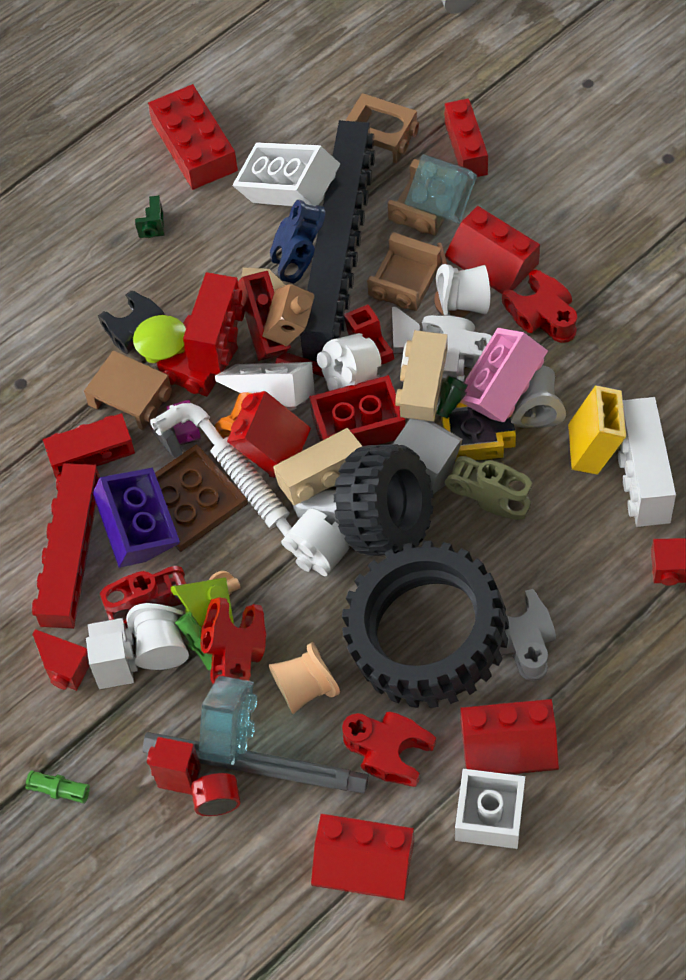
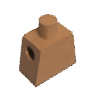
[262,284,314,346]

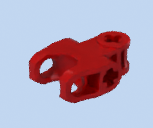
[502,269,577,343]
[100,566,186,628]
[200,597,266,691]
[342,712,436,787]

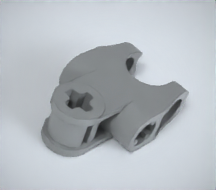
[499,589,556,681]

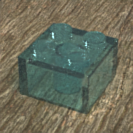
[404,154,477,224]
[199,676,257,765]

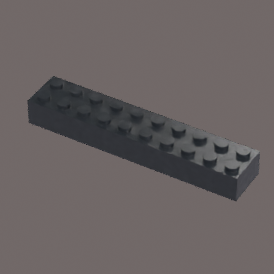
[300,120,375,362]

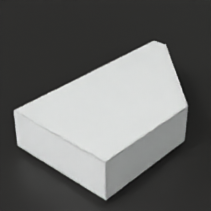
[392,307,420,353]

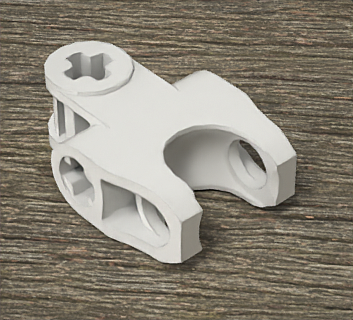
[422,315,492,368]

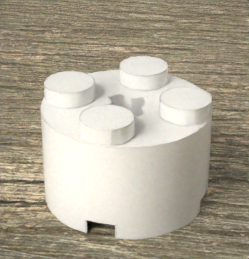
[317,333,381,391]
[281,509,350,576]

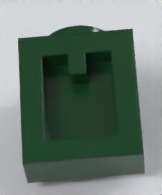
[135,195,165,238]

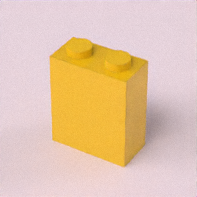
[568,385,626,475]

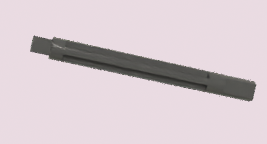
[143,732,369,793]

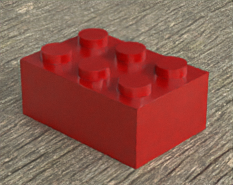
[183,272,245,375]
[309,375,405,446]

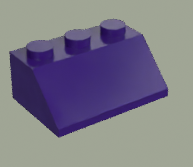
[93,467,180,568]

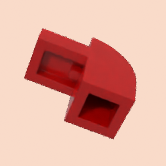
[344,304,395,365]

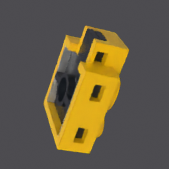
[441,403,516,461]

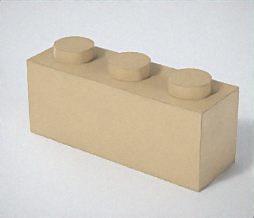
[395,330,448,422]
[273,428,362,506]

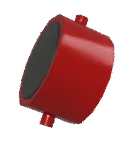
[191,773,241,816]

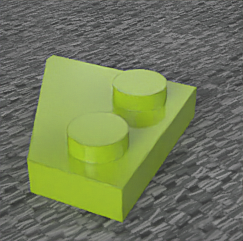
[170,577,234,628]

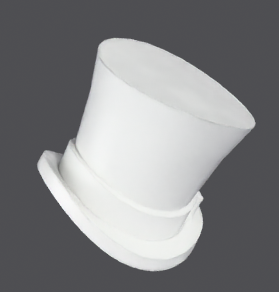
[436,264,490,316]
[126,603,189,670]

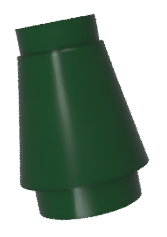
[436,375,468,419]

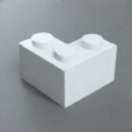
[86,618,138,689]

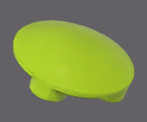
[133,315,186,363]

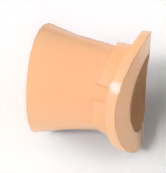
[269,642,340,715]

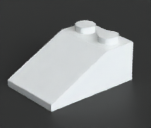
[215,362,315,411]

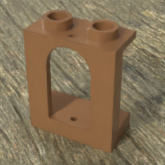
[345,93,419,163]

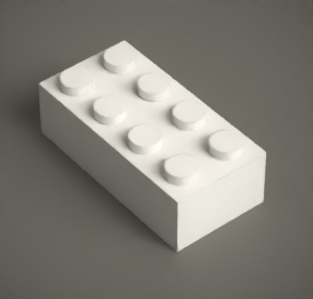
[232,143,340,206]
[618,397,676,527]

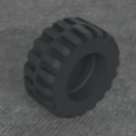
[334,444,433,556]

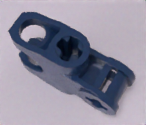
[270,200,325,284]

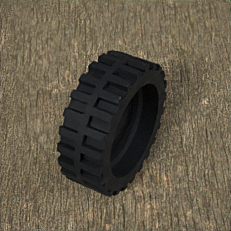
[342,541,509,708]

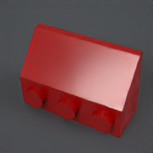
[445,206,540,294]
[460,699,559,774]
[311,814,415,901]

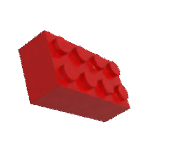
[148,84,238,190]

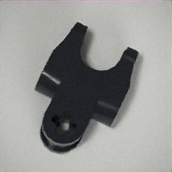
[98,291,165,354]

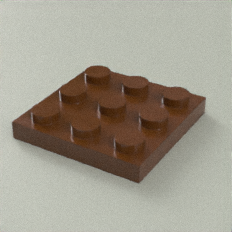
[155,444,248,552]

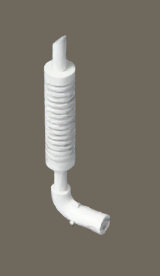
[150,403,292,536]

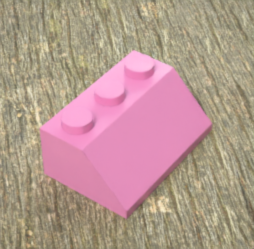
[461,328,548,422]

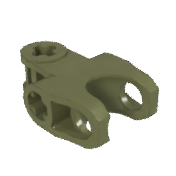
[445,456,532,520]

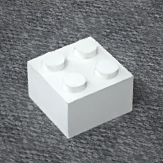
[455,769,525,849]

